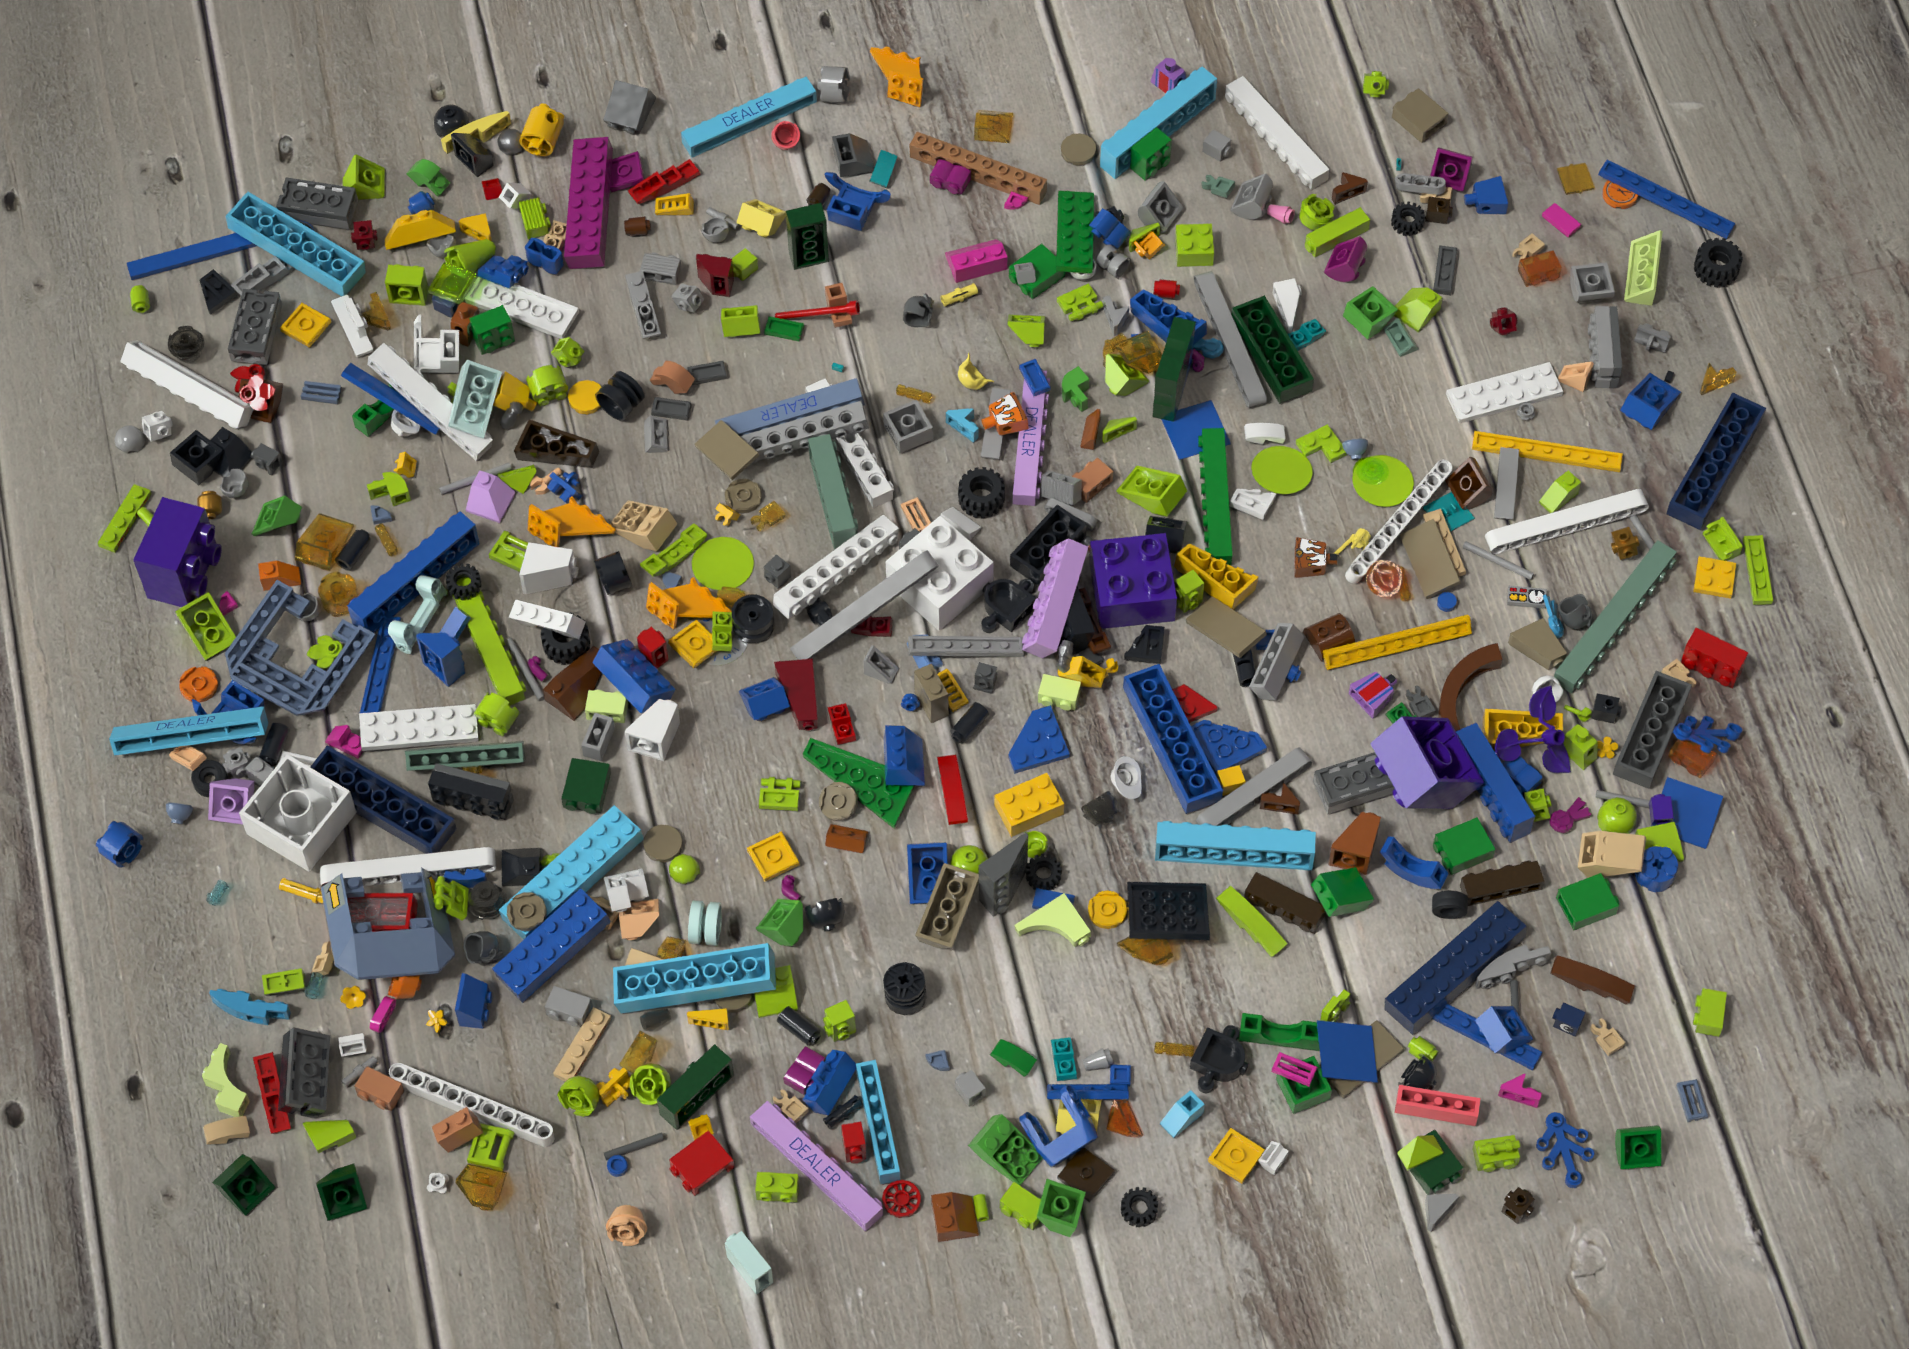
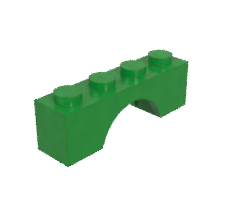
[352,384,398,437]
[1239,1013,1319,1051]

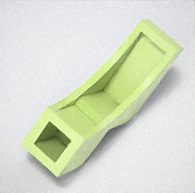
[202,1043,250,1117]

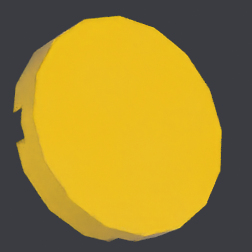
[568,380,601,414]
[1088,890,1127,929]

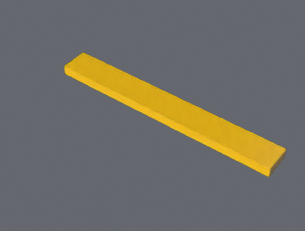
[1472,431,1623,472]
[1323,615,1472,670]

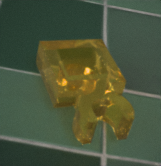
[751,501,786,531]
[462,765,483,774]

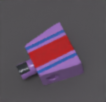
[1151,58,1186,93]
[1349,672,1397,719]

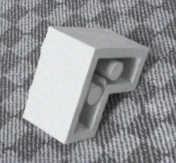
[604,869,649,912]

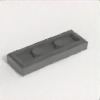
[1433,245,1457,296]

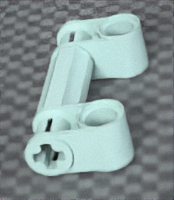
[388,575,448,654]

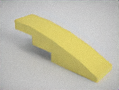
[441,111,511,154]

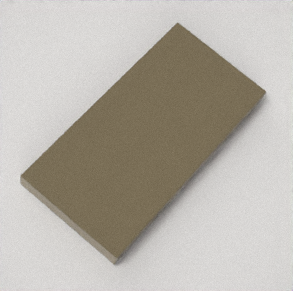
[1400,519,1461,599]
[1186,596,1267,658]
[1319,1020,1404,1099]

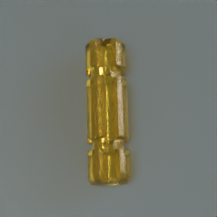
[896,384,932,403]
[375,523,398,557]
[1394,566,1411,602]
[1154,1041,1194,1057]

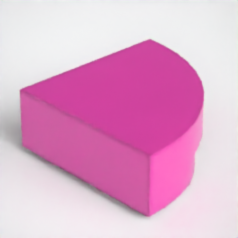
[1004,191,1028,210]
[219,591,238,616]

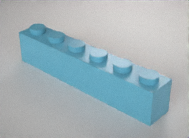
[856,1060,900,1185]

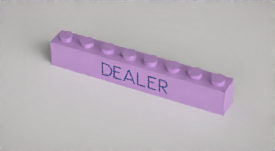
[1013,370,1050,506]
[750,1101,883,1232]

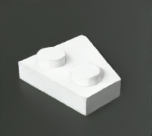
[1229,489,1277,520]

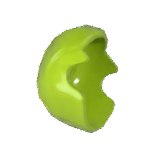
[1023,831,1048,858]
[669,854,700,884]

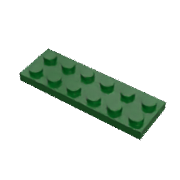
[1056,191,1094,273]

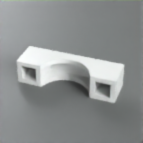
[509,600,586,639]

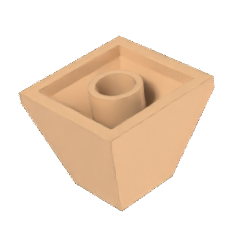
[619,899,659,940]

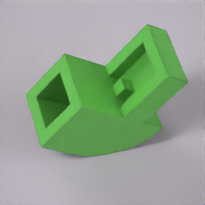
[406,159,450,196]
[1062,366,1089,412]

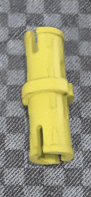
[940,283,978,307]

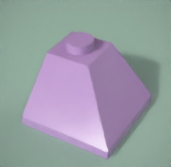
[466,470,516,523]
[208,778,254,824]

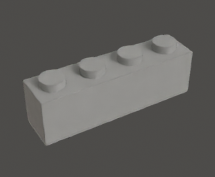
[1249,623,1305,700]

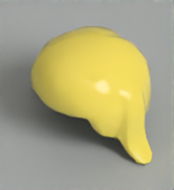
[958,353,994,390]

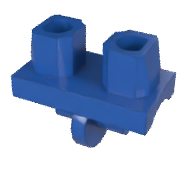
[547,472,582,504]

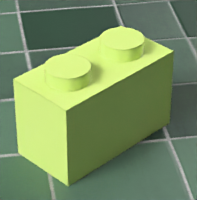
[1038,674,1081,711]
[585,690,628,723]

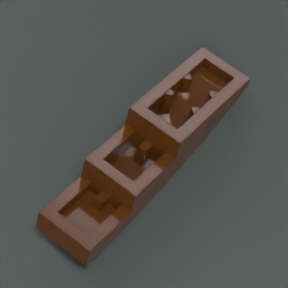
[1550,955,1635,1005]

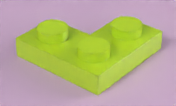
[1296,424,1347,463]
[1320,989,1351,1022]

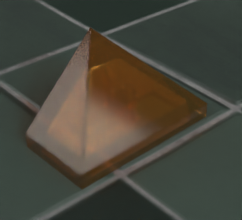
[1106,1099,1143,1137]

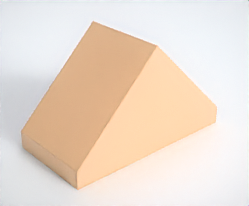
[1558,361,1594,392]

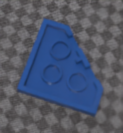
[1008,705,1070,774]
[1191,720,1267,776]

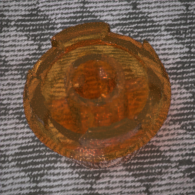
[1366,560,1402,597]

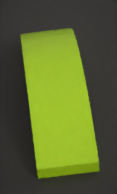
[640,523,707,577]

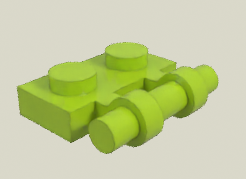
[1057,283,1103,322]
[759,777,801,811]
[434,876,469,921]

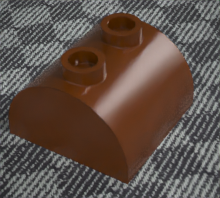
[1445,457,1494,510]
[1303,613,1355,662]

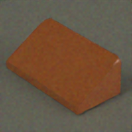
[1080,409,1101,450]
[825,824,868,853]

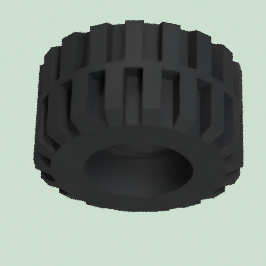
[1694,238,1743,288]
[958,467,1005,519]
[541,612,590,665]

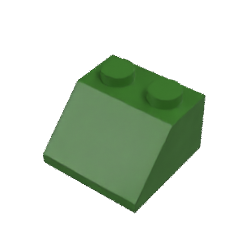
[1343,286,1398,340]
[1036,1179,1086,1237]

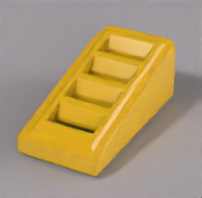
[655,193,694,215]
[937,669,969,712]
[687,1008,729,1030]

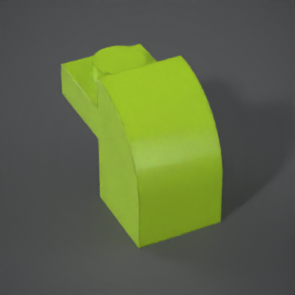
[367,472,411,506]

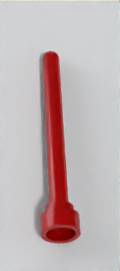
[775,300,860,319]

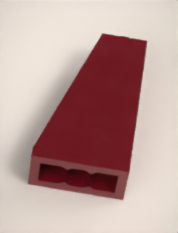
[774,659,818,731]

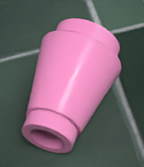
[1267,204,1295,224]

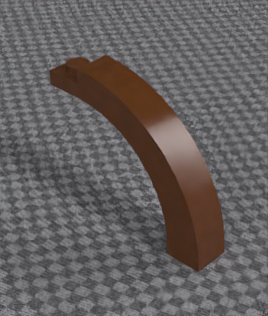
[1438,643,1503,731]

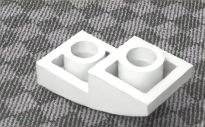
[1244,423,1285,444]

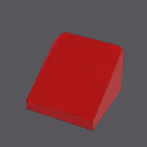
[482,178,502,200]

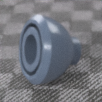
[1342,439,1368,460]
[166,802,193,824]

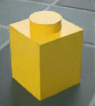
[1216,765,1246,796]

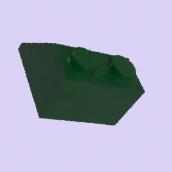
[212,1154,276,1216]

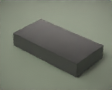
[687,361,727,385]
[651,397,691,421]

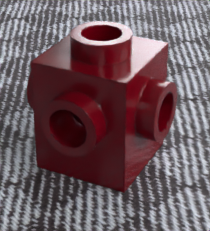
[351,220,378,250]
[1490,307,1518,335]

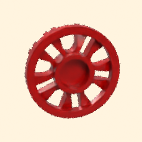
[882,1180,921,1218]

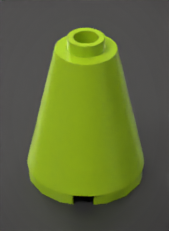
[444,239,496,280]

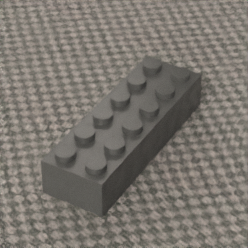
[1613,671,1692,789]

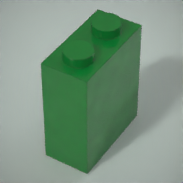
[1009,243,1065,300]
[1433,817,1496,875]
[1311,867,1374,917]
[1556,873,1620,931]

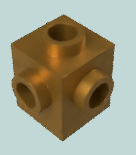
[1611,527,1640,560]

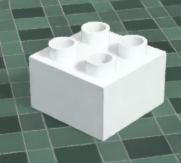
[886,516,993,631]
[239,754,357,872]

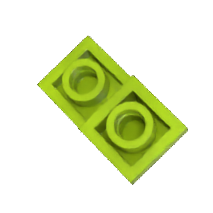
[712,611,732,651]

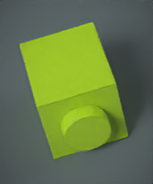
[732,248,758,281]

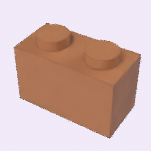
[1072,458,1113,503]
[354,1066,404,1111]
[432,1107,483,1153]

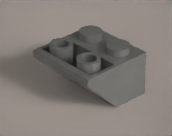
[832,133,874,177]

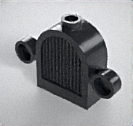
[981,579,1036,633]
[1190,1025,1249,1094]

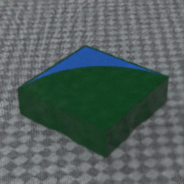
[1153,317,1196,422]

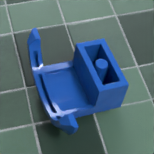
[824,172,891,231]
[192,680,265,744]

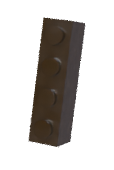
[1460,860,1545,906]
[1244,872,1326,934]

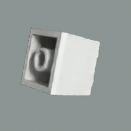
[519,542,578,594]
[625,699,680,761]

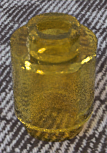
[717,586,745,607]

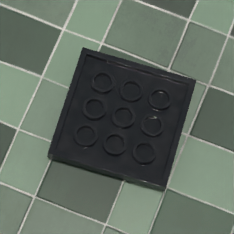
[1127,882,1210,940]

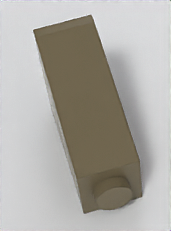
[1508,618,1567,670]

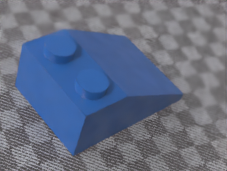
[1620,373,1681,430]
[907,842,948,904]

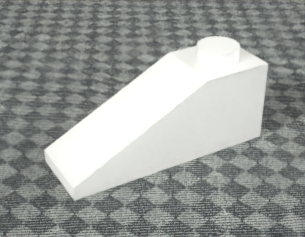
[1272,278,1302,334]

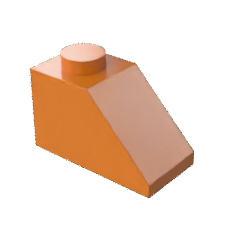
[258,560,301,591]

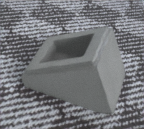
[1014,262,1036,284]

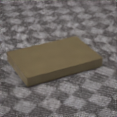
[694,420,759,480]

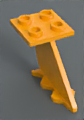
[870,46,924,107]
[527,496,616,547]
[646,577,732,630]

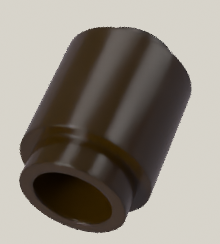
[806,183,831,207]

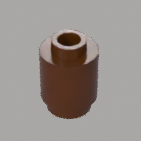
[624,216,651,236]

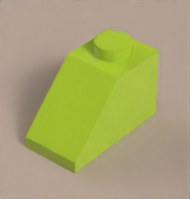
[1539,470,1581,513]

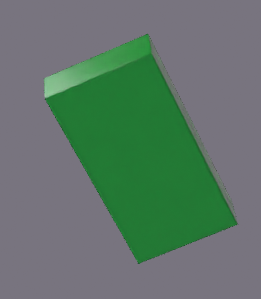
[764,316,804,342]

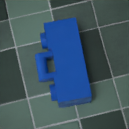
[803,1049,856,1115]

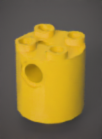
[519,103,565,156]

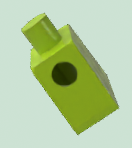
[1563,724,1598,770]

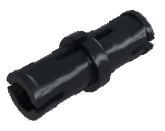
[823,1095,863,1130]

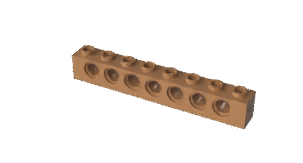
[909,132,1047,205]

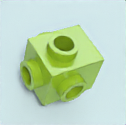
[1363,71,1389,97]
[551,337,585,367]
[1524,789,1552,822]

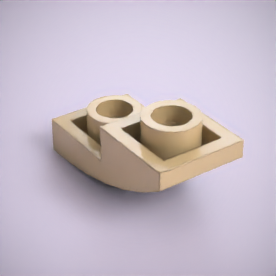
[543,220,567,251]
[203,1116,250,1145]

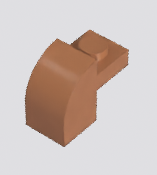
[825,283,852,328]
[649,361,695,394]

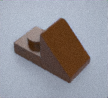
[1331,172,1368,204]
[1260,783,1300,815]

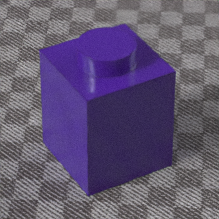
[1648,794,1674,826]

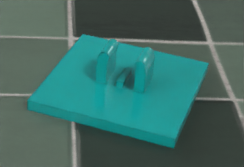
[1423,492,1475,532]

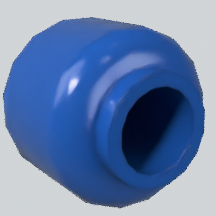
[408,191,435,215]

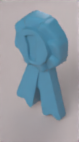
[1194,338,1224,358]
[1543,594,1564,639]

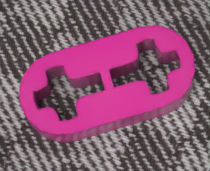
[370,996,396,1033]

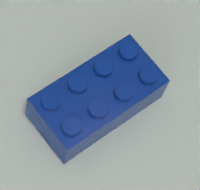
[592,639,676,713]

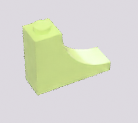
[1014,893,1091,947]

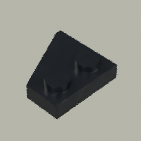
[200,269,238,315]
[1124,625,1165,664]

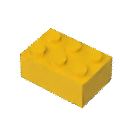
[994,773,1064,837]

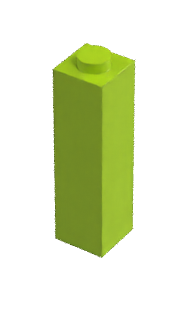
[1305,207,1370,257]

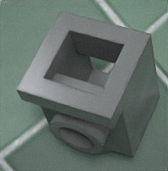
[251,443,282,476]
[973,662,997,694]

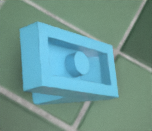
[946,408,979,443]

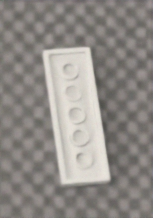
[465,277,579,339]
[1446,362,1563,424]
[359,704,478,751]

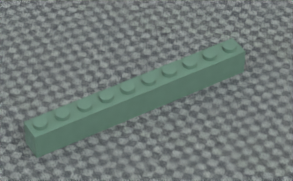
[1554,540,1677,694]

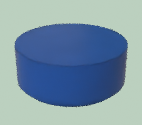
[1437,592,1457,612]
[607,1155,628,1177]

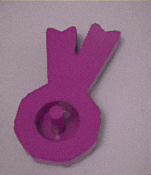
[1549,797,1591,833]

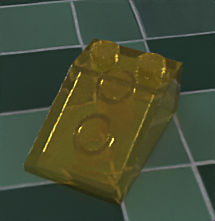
[295,513,354,571]

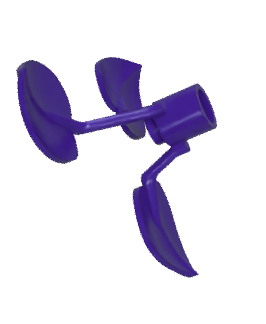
[1495,686,1571,773]

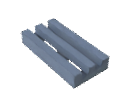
[301,381,341,404]
[1676,1079,1708,1122]

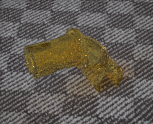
[1103,333,1127,368]

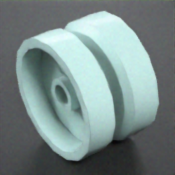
[688,900,722,946]

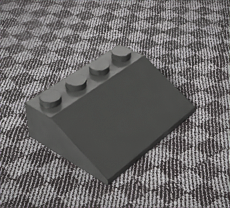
[979,832,1028,917]

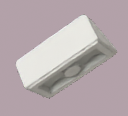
[940,507,981,541]

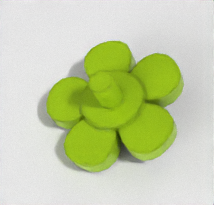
[541,853,560,866]

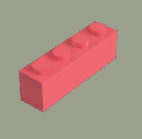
[1394,1085,1480,1126]

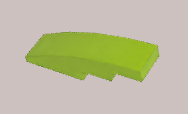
[1216,886,1288,957]

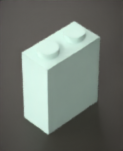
[725,1231,773,1295]

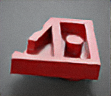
[1172,684,1218,723]

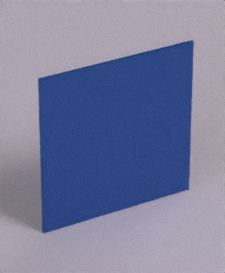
[1161,400,1231,460]
[1654,777,1723,849]
[1317,1020,1378,1083]

